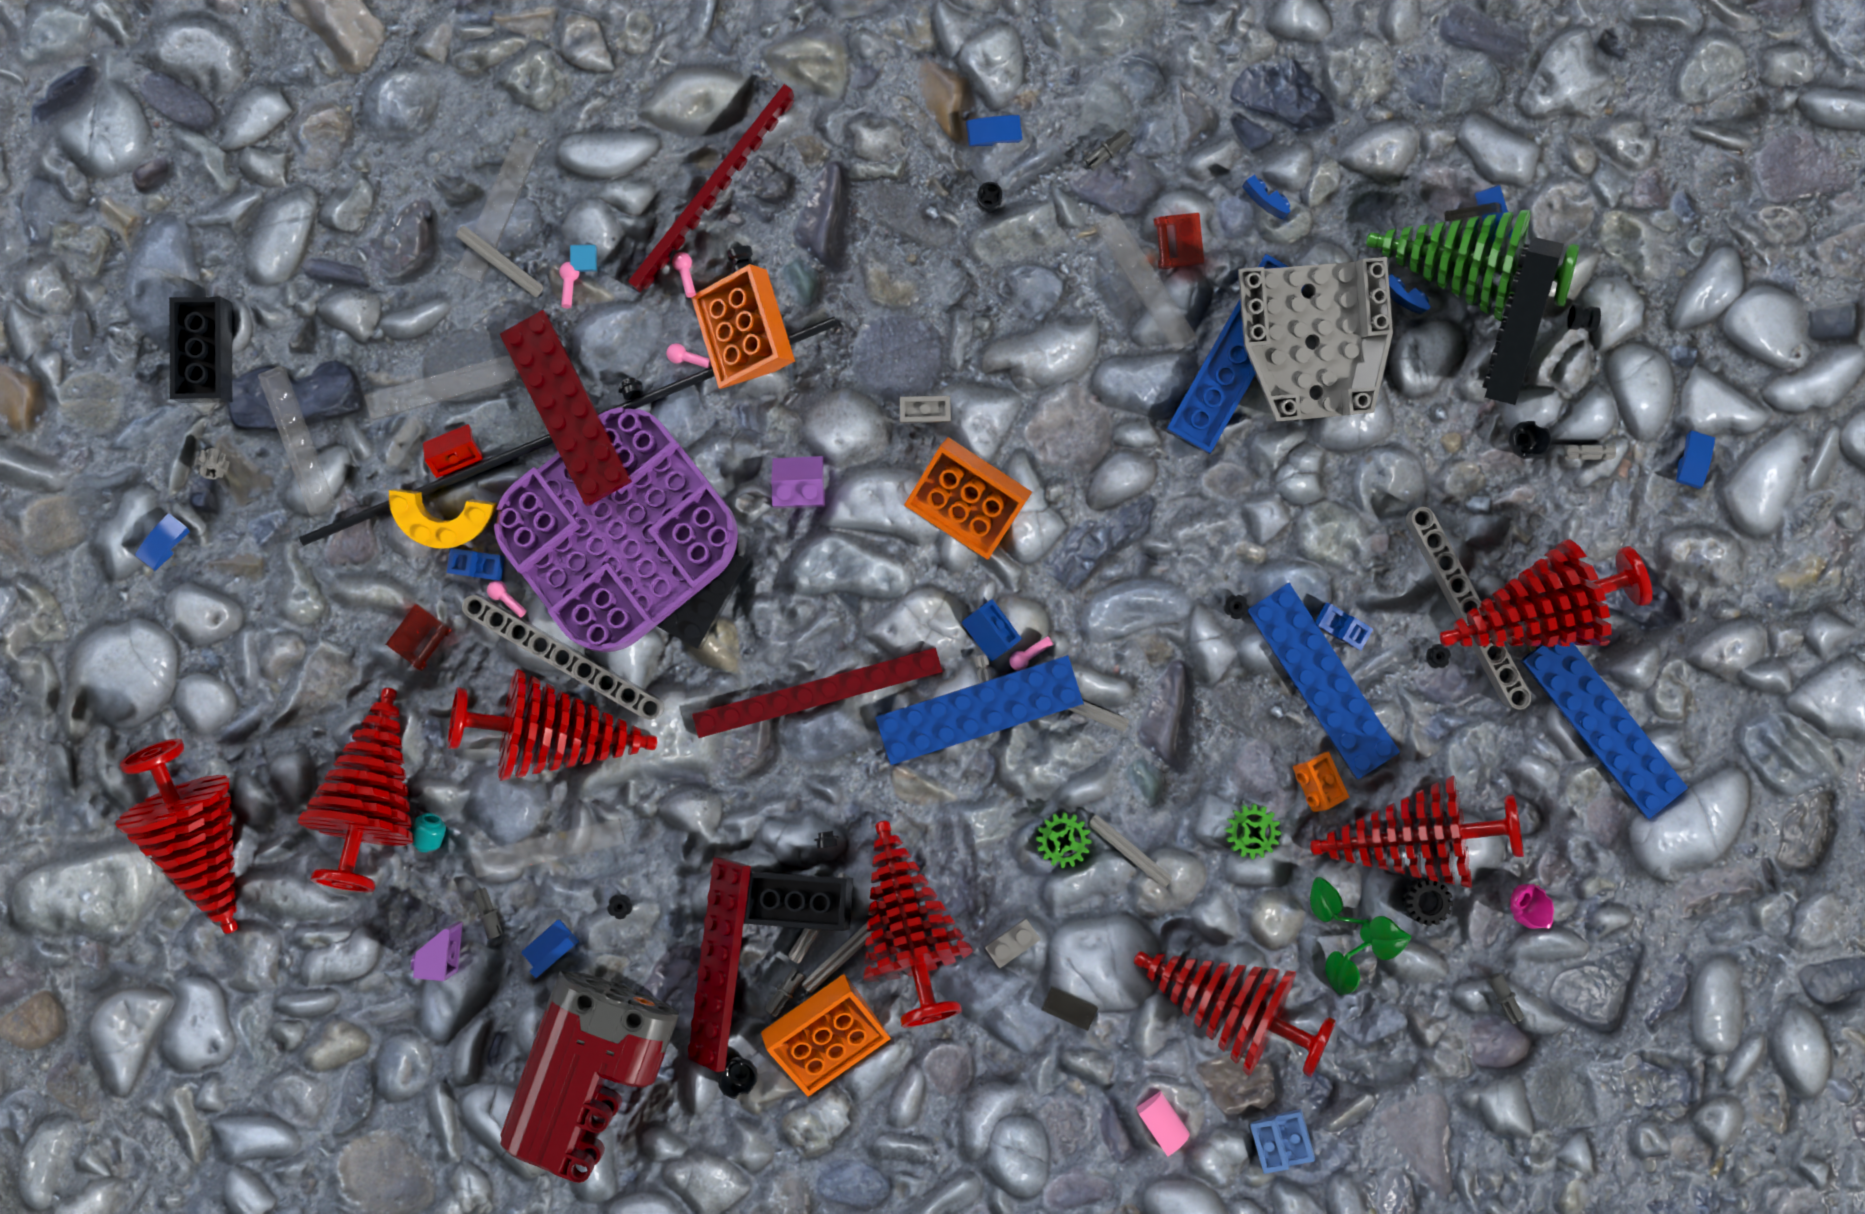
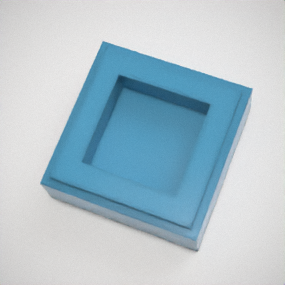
[570,245,597,272]

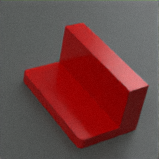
[423,424,483,478]

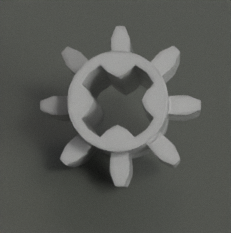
[194,448,230,479]

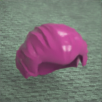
[1510,884,1554,929]

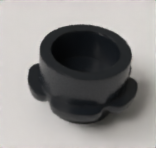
[618,378,643,400]
[1224,595,1249,619]
[1426,644,1451,669]
[814,831,839,849]
[607,894,632,919]

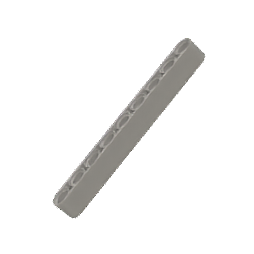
[1405,507,1531,710]
[462,595,664,720]

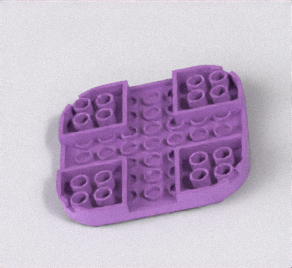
[494,407,738,652]

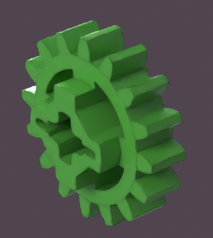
[1224,803,1281,859]
[1036,812,1092,868]

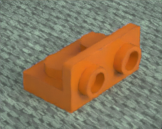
[1293,751,1350,812]

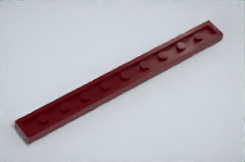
[628,83,794,292]
[692,648,942,738]

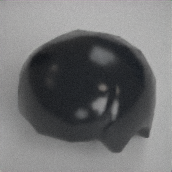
[1508,421,1552,459]
[718,1057,757,1099]

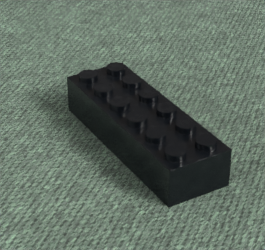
[1482,237,1564,405]

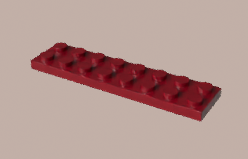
[500,310,632,506]
[688,857,751,1072]

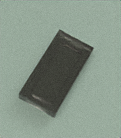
[1444,202,1502,222]
[1041,985,1098,1031]

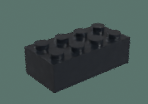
[169,297,233,403]
[657,553,751,649]
[744,871,853,931]

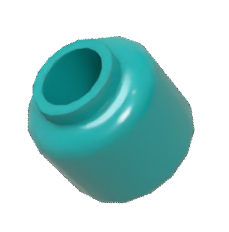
[410,813,446,852]

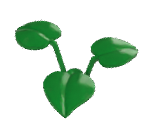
[1310,877,1412,996]

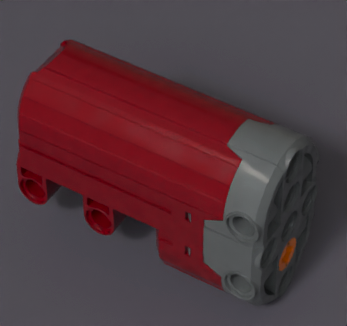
[500,971,679,1183]

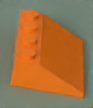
[691,264,795,389]
[904,437,1032,560]
[761,974,891,1097]

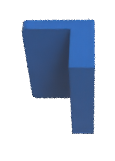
[962,599,1022,662]
[521,919,579,979]

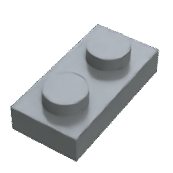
[900,396,951,423]
[985,918,1041,969]

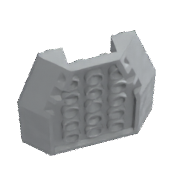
[1238,257,1393,421]

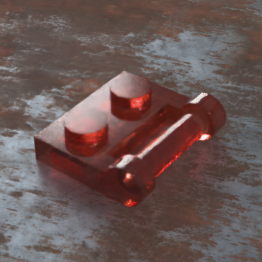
[1153,213,1204,269]
[385,604,453,671]

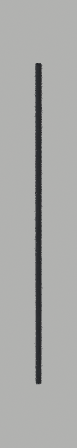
[299,316,838,546]

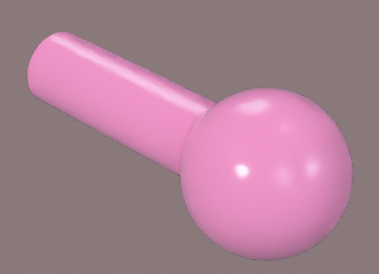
[672,252,696,298]
[559,262,580,309]
[666,343,711,369]
[487,580,527,618]
[1009,636,1053,671]

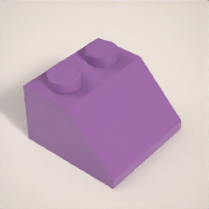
[771,456,825,509]
[411,921,463,981]

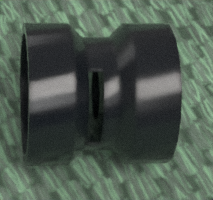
[977,182,1002,213]
[727,245,756,273]
[1567,304,1601,332]

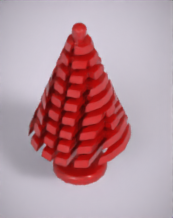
[1439,539,1652,647]
[448,669,658,781]
[297,688,413,893]
[115,738,238,934]
[1310,775,1524,888]
[863,820,973,1028]
[1134,951,1336,1077]

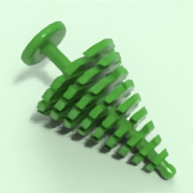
[1366,209,1579,322]

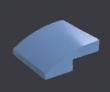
[1250,1109,1315,1174]

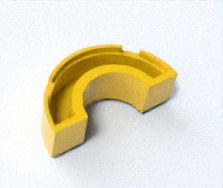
[389,488,497,549]

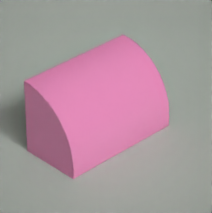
[1136,1091,1190,1157]

